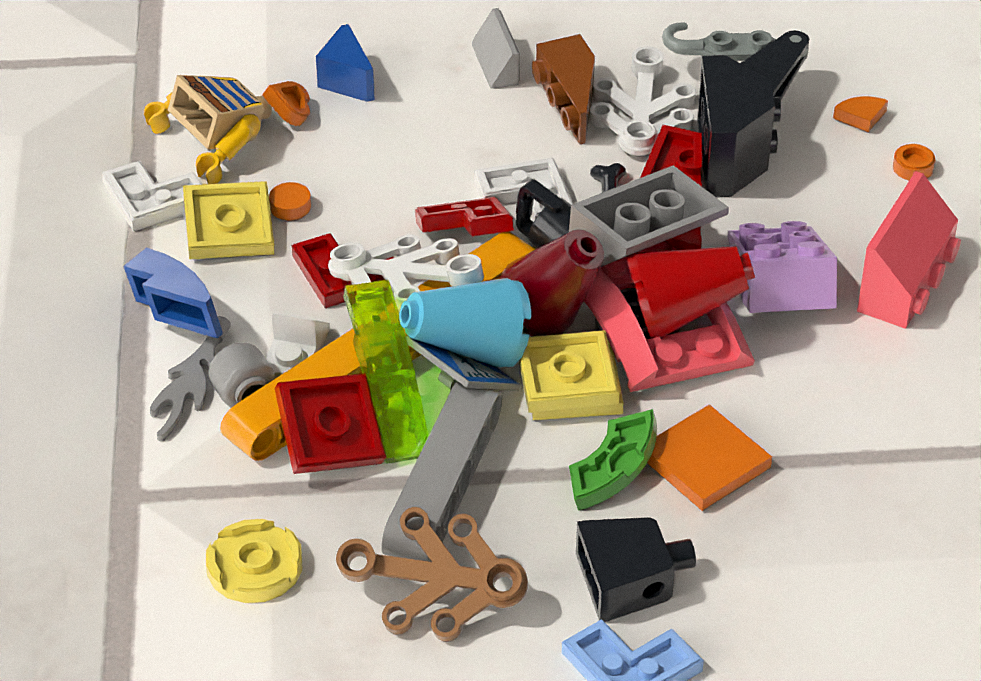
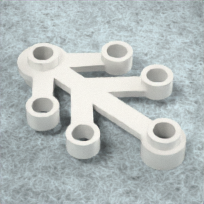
[589,47,696,156]
[328,235,484,312]

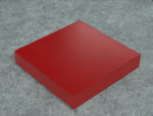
[274,373,386,474]

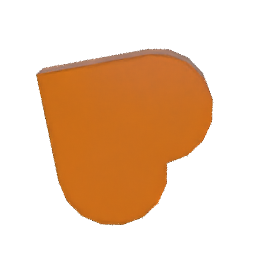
[262,81,310,126]

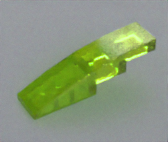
[343,280,428,464]

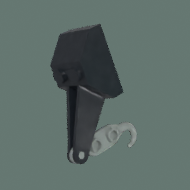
[662,22,810,197]

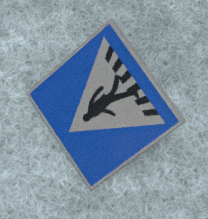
[404,336,521,391]

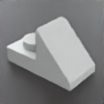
[266,313,330,378]

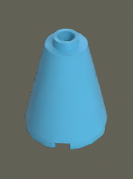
[399,278,531,367]

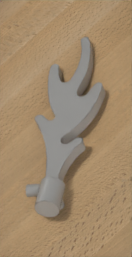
[150,316,231,441]

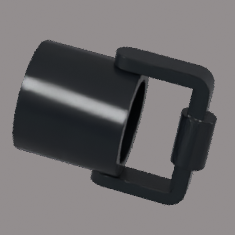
[516,179,571,248]

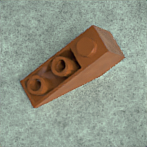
[532,34,595,145]

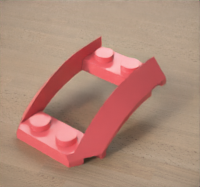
[584,242,755,392]

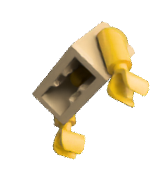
[144,75,272,184]

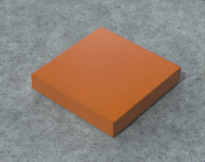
[647,404,772,511]

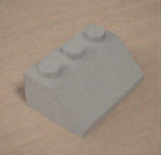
[569,165,729,267]

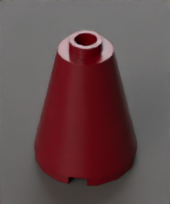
[499,229,604,337]

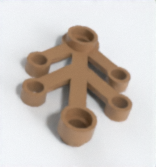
[336,507,528,642]

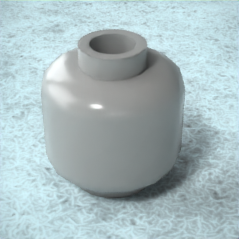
[208,342,275,408]

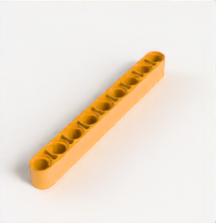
[220,231,535,461]

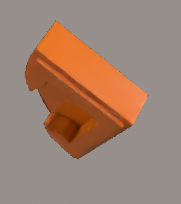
[833,96,888,132]

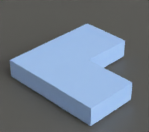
[562,619,704,681]

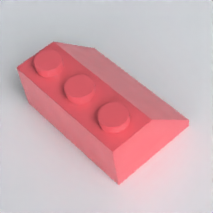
[857,171,961,329]

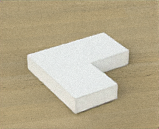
[474,158,573,222]
[102,161,202,232]

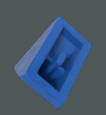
[316,24,375,102]

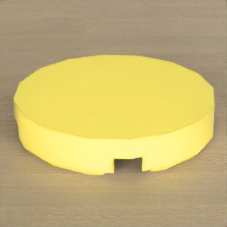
[206,519,302,603]

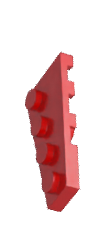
[640,125,702,250]

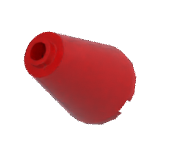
[627,246,755,339]

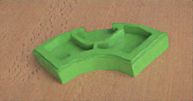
[569,409,657,511]

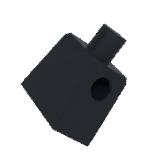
[576,517,696,622]

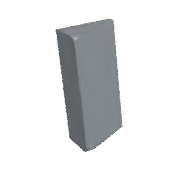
[472,8,520,89]

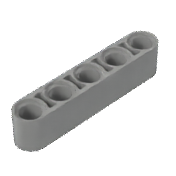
[381,382,502,562]

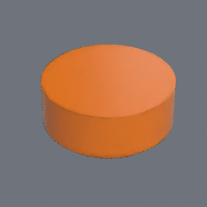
[893,144,935,180]
[269,182,311,221]

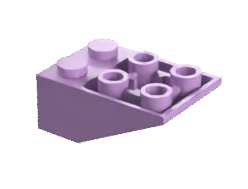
[728,221,837,313]

